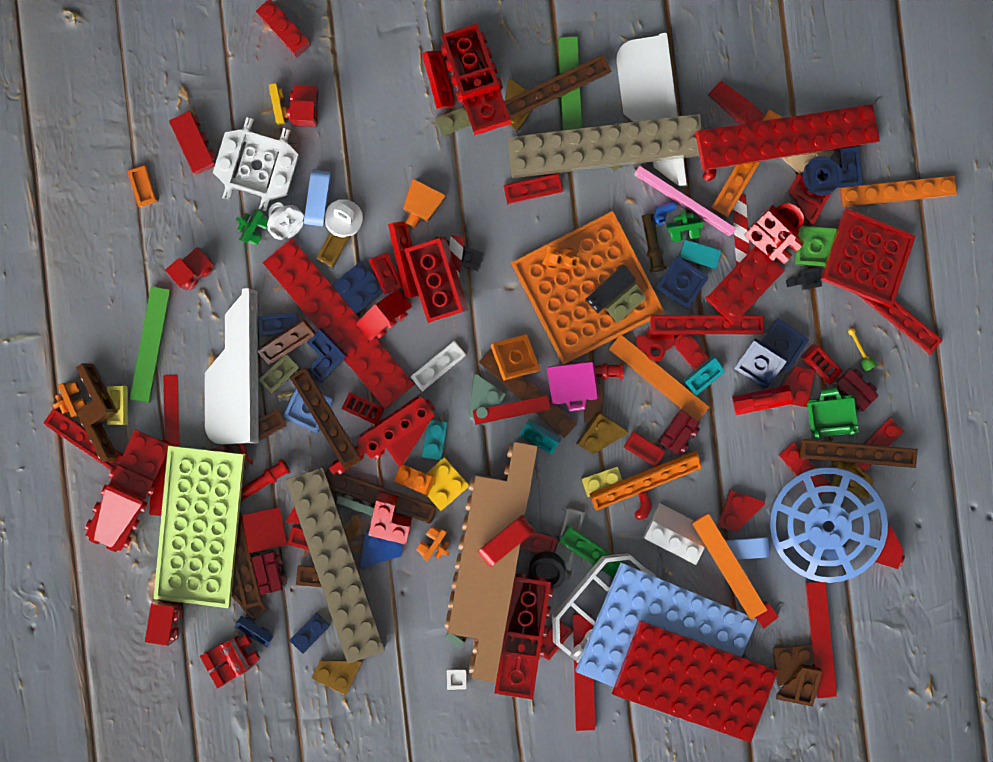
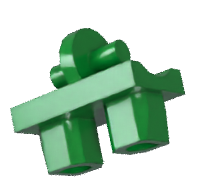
[666,209,703,242]
[236,210,269,245]

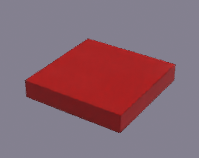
[241,507,287,553]

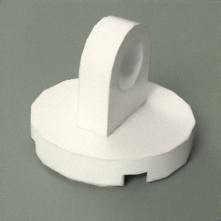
[324,200,363,237]
[267,202,304,240]

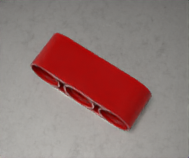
[478,515,535,567]

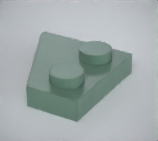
[469,374,506,426]

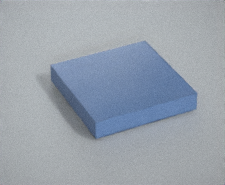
[282,389,334,433]

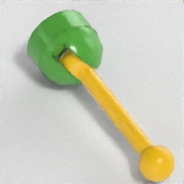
[848,328,878,372]

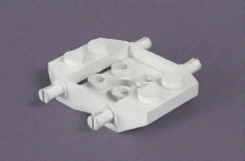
[213,117,299,211]

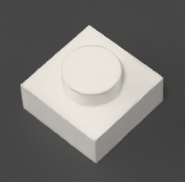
[447,669,467,690]

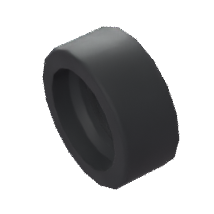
[529,551,566,589]

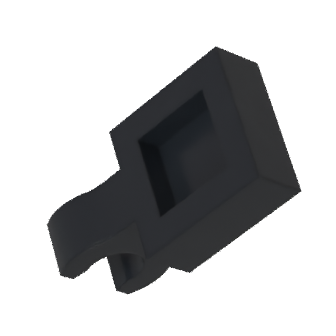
[786,267,822,290]

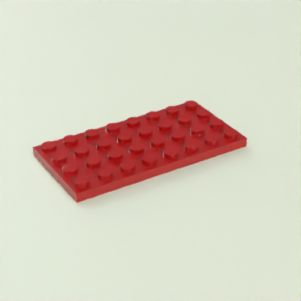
[612,620,778,743]

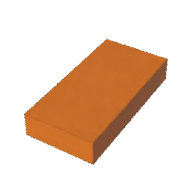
[127,165,158,207]

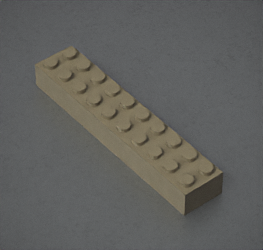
[507,114,702,178]
[286,466,385,664]

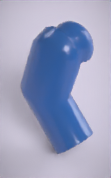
[654,201,676,225]

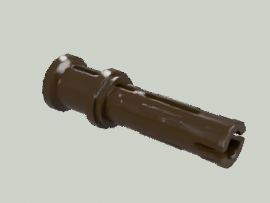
[641,213,667,273]

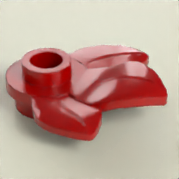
[636,327,674,362]

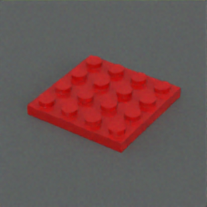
[820,208,916,307]

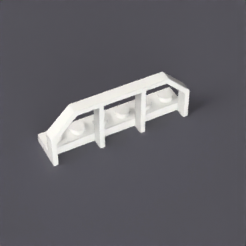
[552,553,657,663]

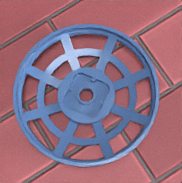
[770,467,888,583]

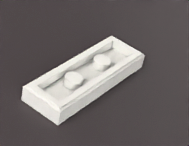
[411,340,467,392]

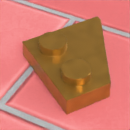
[576,412,629,454]

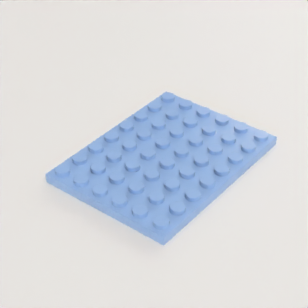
[575,563,757,687]

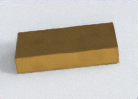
[316,232,351,268]

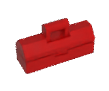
[732,385,793,415]

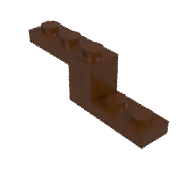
[76,363,118,462]

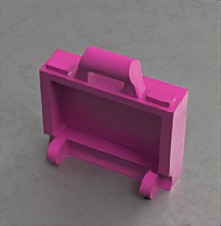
[547,361,599,412]

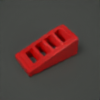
[801,344,843,385]
[341,392,385,424]

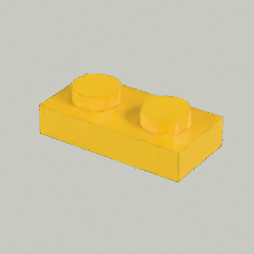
[269,83,287,125]

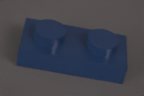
[258,313,298,336]
[290,612,330,654]
[235,616,274,647]

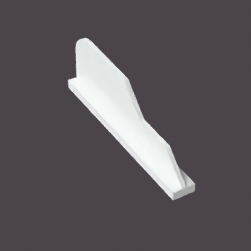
[617,33,688,188]
[205,288,259,444]

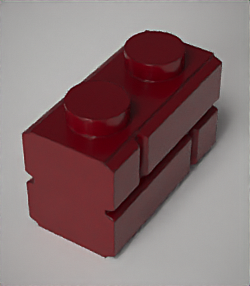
[833,368,879,412]
[658,410,700,455]
[252,551,287,595]

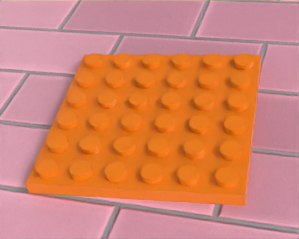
[511,211,665,365]

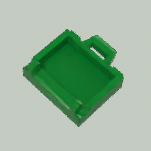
[807,387,859,438]

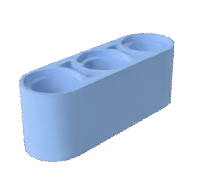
[304,169,331,227]
[725,537,770,559]

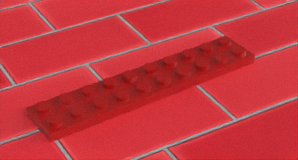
[695,104,880,170]
[262,238,415,409]

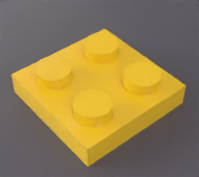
[426,457,470,511]

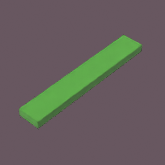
[558,37,582,131]
[130,286,171,403]

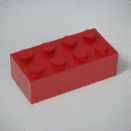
[404,237,469,323]

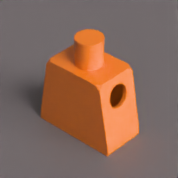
[403,179,446,228]

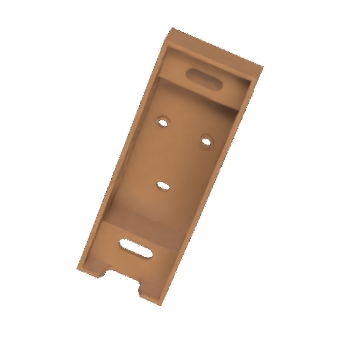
[445,442,537,683]

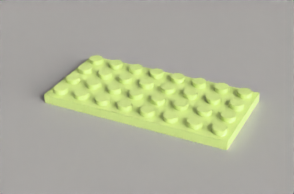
[154,446,245,608]

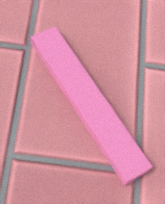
[635,166,736,236]

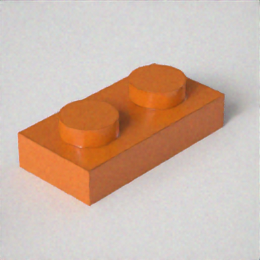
[394,464,435,495]

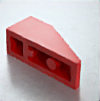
[708,81,766,124]

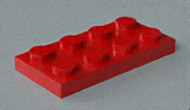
[705,246,785,325]

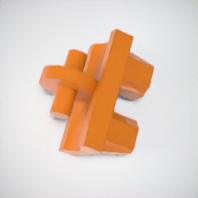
[542,245,580,270]
[53,382,87,417]
[416,526,450,562]

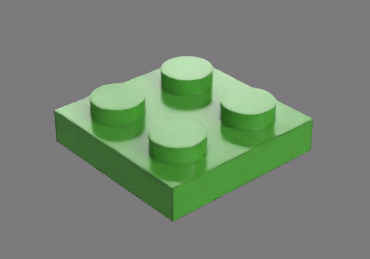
[794,226,837,267]

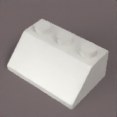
[643,503,705,565]

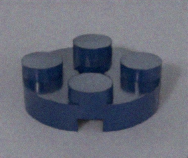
[802,156,842,196]

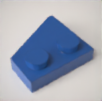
[360,531,403,568]

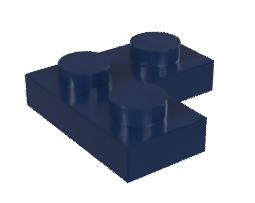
[822,147,863,188]
[307,328,348,383]

